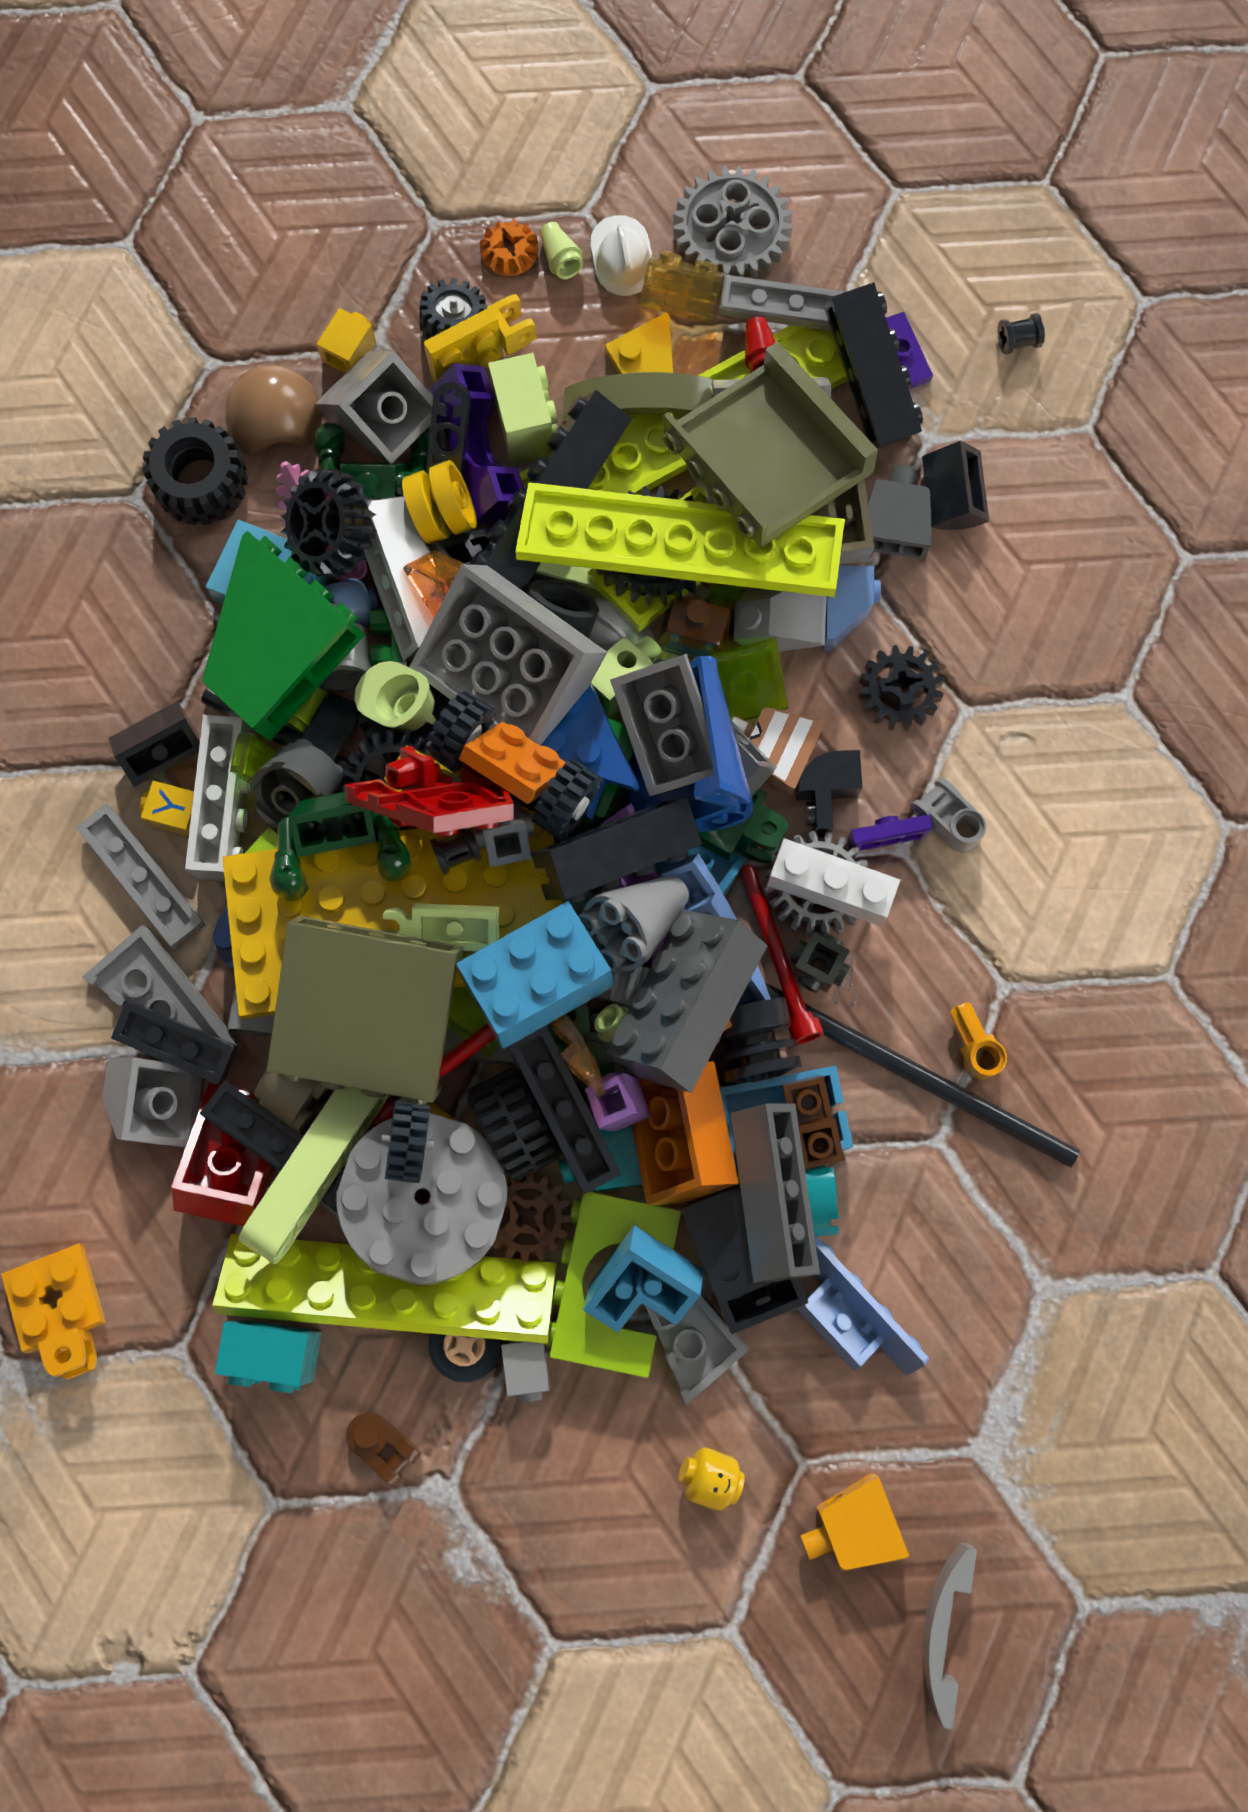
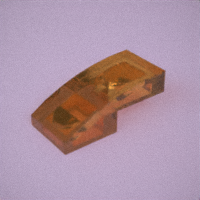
[549,1014,605,1098]

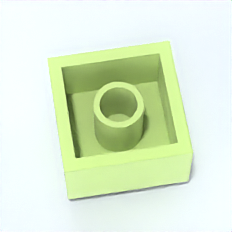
[488,353,558,466]

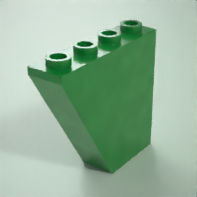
[202,531,365,741]

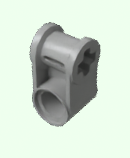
[911,777,986,853]

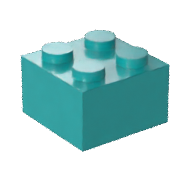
[215,1319,322,1393]

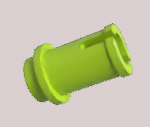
[285,687,327,734]

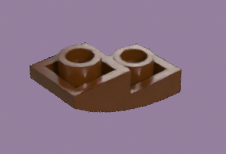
[781,1075,844,1169]

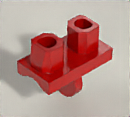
[385,746,452,832]

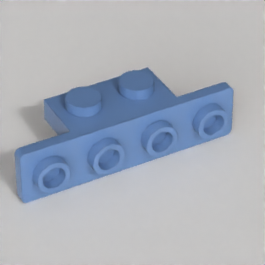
[796,1237,929,1375]

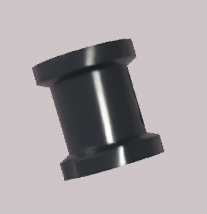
[997,313,1045,355]
[429,828,482,875]

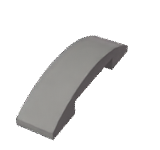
[923,1542,977,1730]

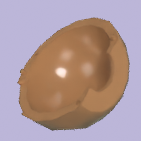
[225,364,322,454]

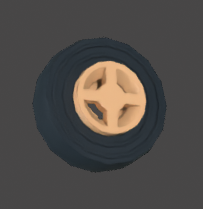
[428,1333,503,1383]

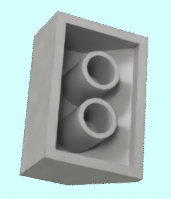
[610,654,714,797]

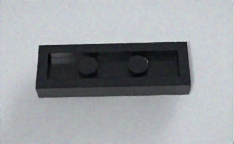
[111,1001,239,1084]

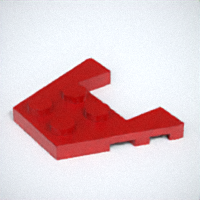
[345,765,514,836]

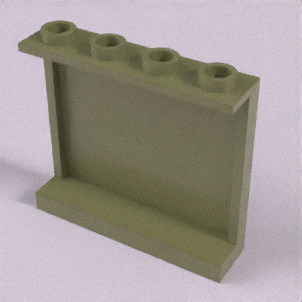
[662,341,878,548]
[267,915,464,1105]

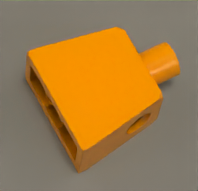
[800,1472,909,1570]

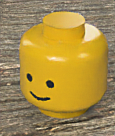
[679,1448,745,1511]

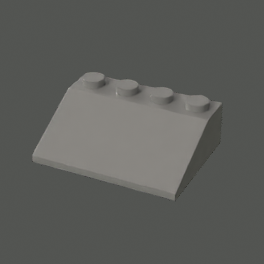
[409,564,608,746]

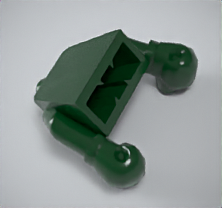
[313,423,441,501]
[269,792,411,902]

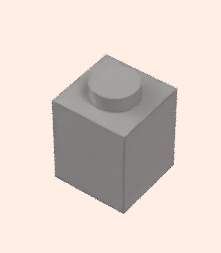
[501,1341,551,1403]

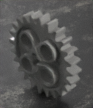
[673,166,793,282]

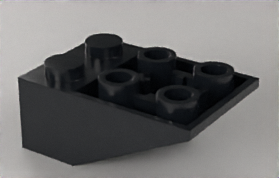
[680,1183,809,1335]

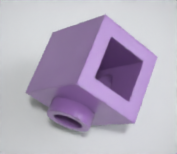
[585,1071,652,1132]

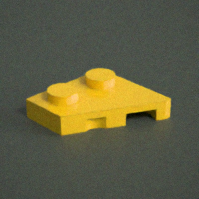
[605,312,673,374]

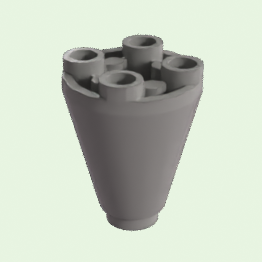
[578,876,689,972]

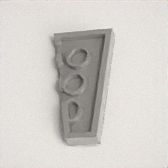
[82,925,243,1054]

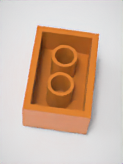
[632,1062,739,1206]

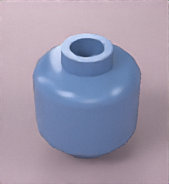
[325,578,378,628]

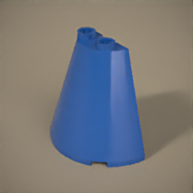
[627,656,753,832]

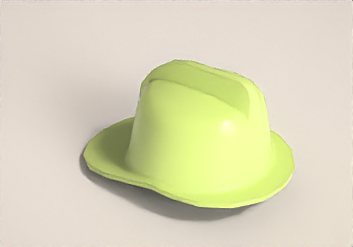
[354,661,436,732]

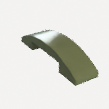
[563,372,712,425]

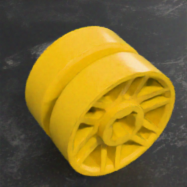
[402,460,477,545]

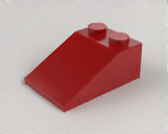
[171,1083,272,1226]

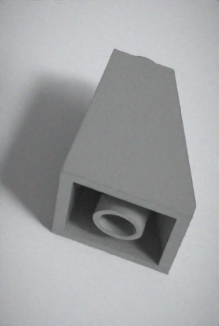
[315,351,433,464]

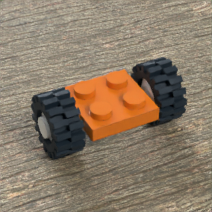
[425,690,602,840]

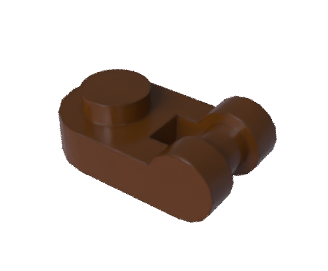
[346,1412,422,1487]

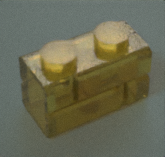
[639,251,725,324]

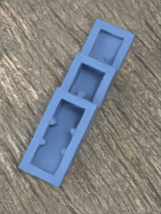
[661,853,771,1006]

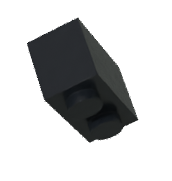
[109,701,200,788]

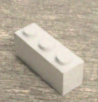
[767,838,900,926]

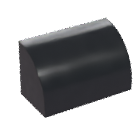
[922,440,990,530]

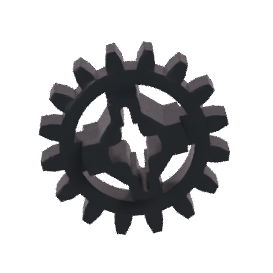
[858,645,944,731]

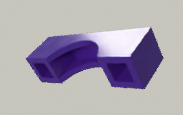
[430,364,524,524]

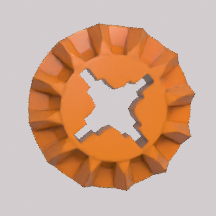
[480,218,539,276]

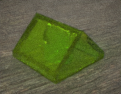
[706,637,788,720]

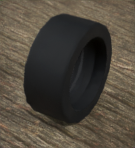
[527,580,599,639]

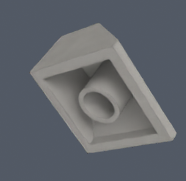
[733,587,827,654]
[102,1057,202,1148]

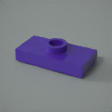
[886,311,933,389]
[847,814,932,852]

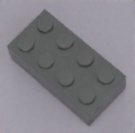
[605,910,767,1093]

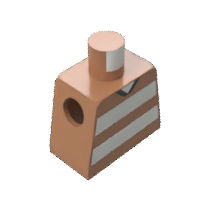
[732,707,825,799]

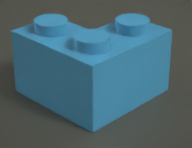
[583,1225,704,1332]

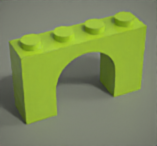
[544,1192,681,1378]

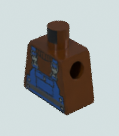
[657,596,734,667]

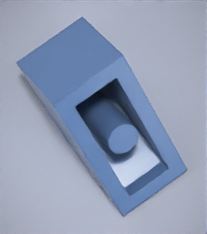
[823,565,881,652]

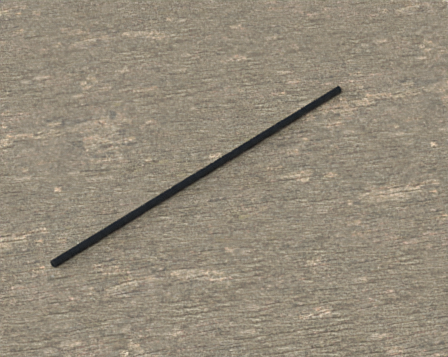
[201,687,1080,1168]

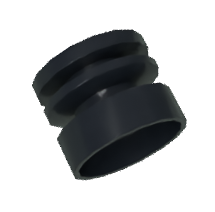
[713,998,802,1085]

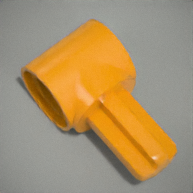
[950,1002,1007,1080]

